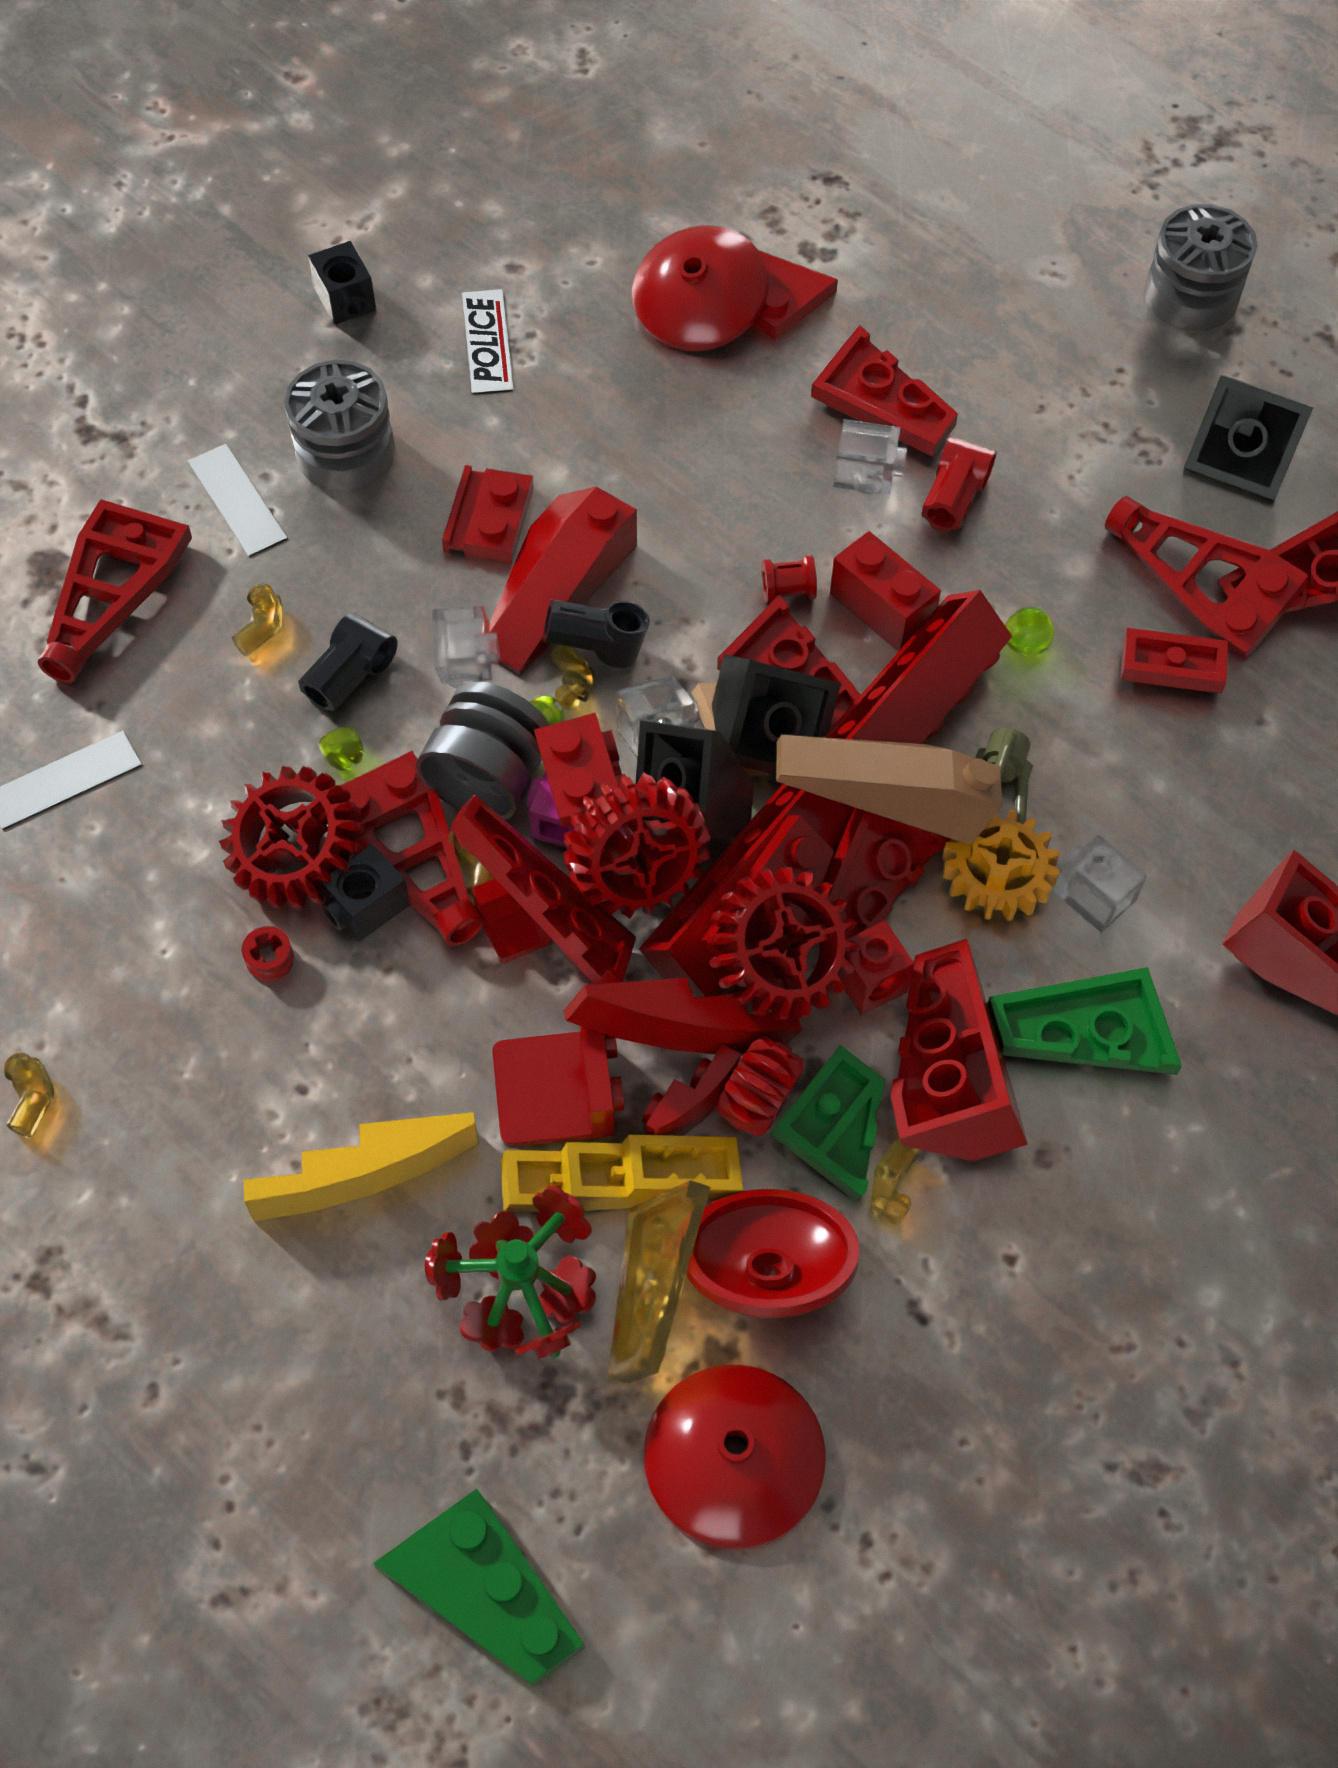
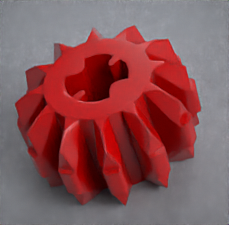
[717,1035,804,1137]

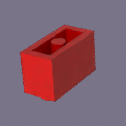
[829,531,941,651]

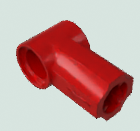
[921,436,997,533]

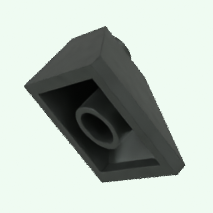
[1184,375,1314,500]
[712,654,841,775]
[635,721,754,839]

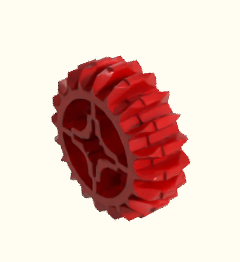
[219,765,366,910]
[563,772,711,919]
[706,867,860,1020]

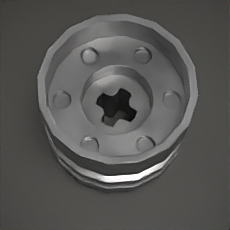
[1144,204,1258,331]
[284,360,395,492]
[415,681,550,819]

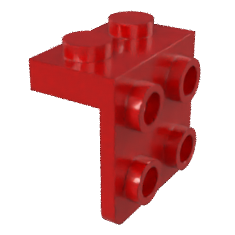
[534,712,626,829]
[492,1026,624,1148]

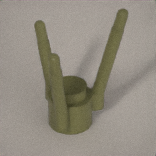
[975,728,1033,824]

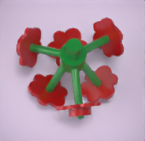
[425,1186,596,1359]

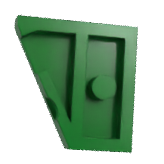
[770,1045,885,1202]

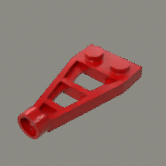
[1105,496,1309,659]
[38,499,192,684]
[342,751,484,946]

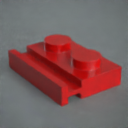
[442,465,534,563]

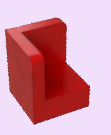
[472,878,550,963]

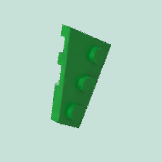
[987,967,1182,1075]
[373,1488,585,1687]

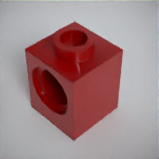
[838,920,915,1016]

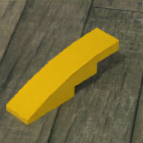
[244,1112,479,1221]
[500,1135,743,1213]

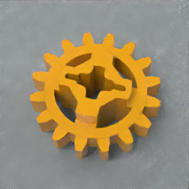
[942,809,1060,921]

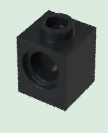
[308,241,376,325]
[320,844,410,942]

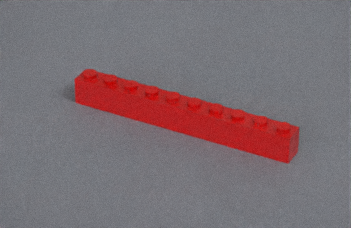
[638,590,1013,997]

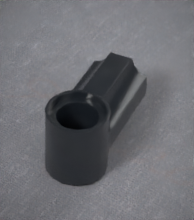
[543,599,650,668]
[298,612,398,712]

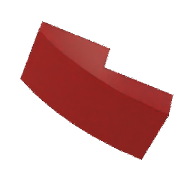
[642,1044,742,1136]

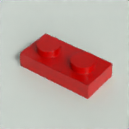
[1120,627,1228,694]

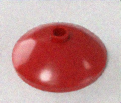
[632,225,769,351]
[681,1189,859,1318]
[644,1365,826,1550]

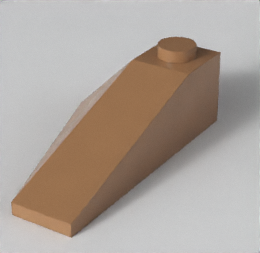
[776,735,1003,845]

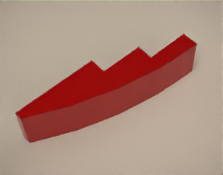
[563,977,802,1055]

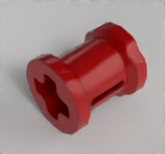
[761,554,817,603]

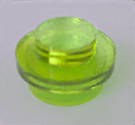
[1005,607,1055,656]

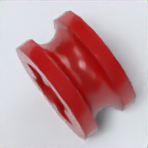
[241,926,295,982]

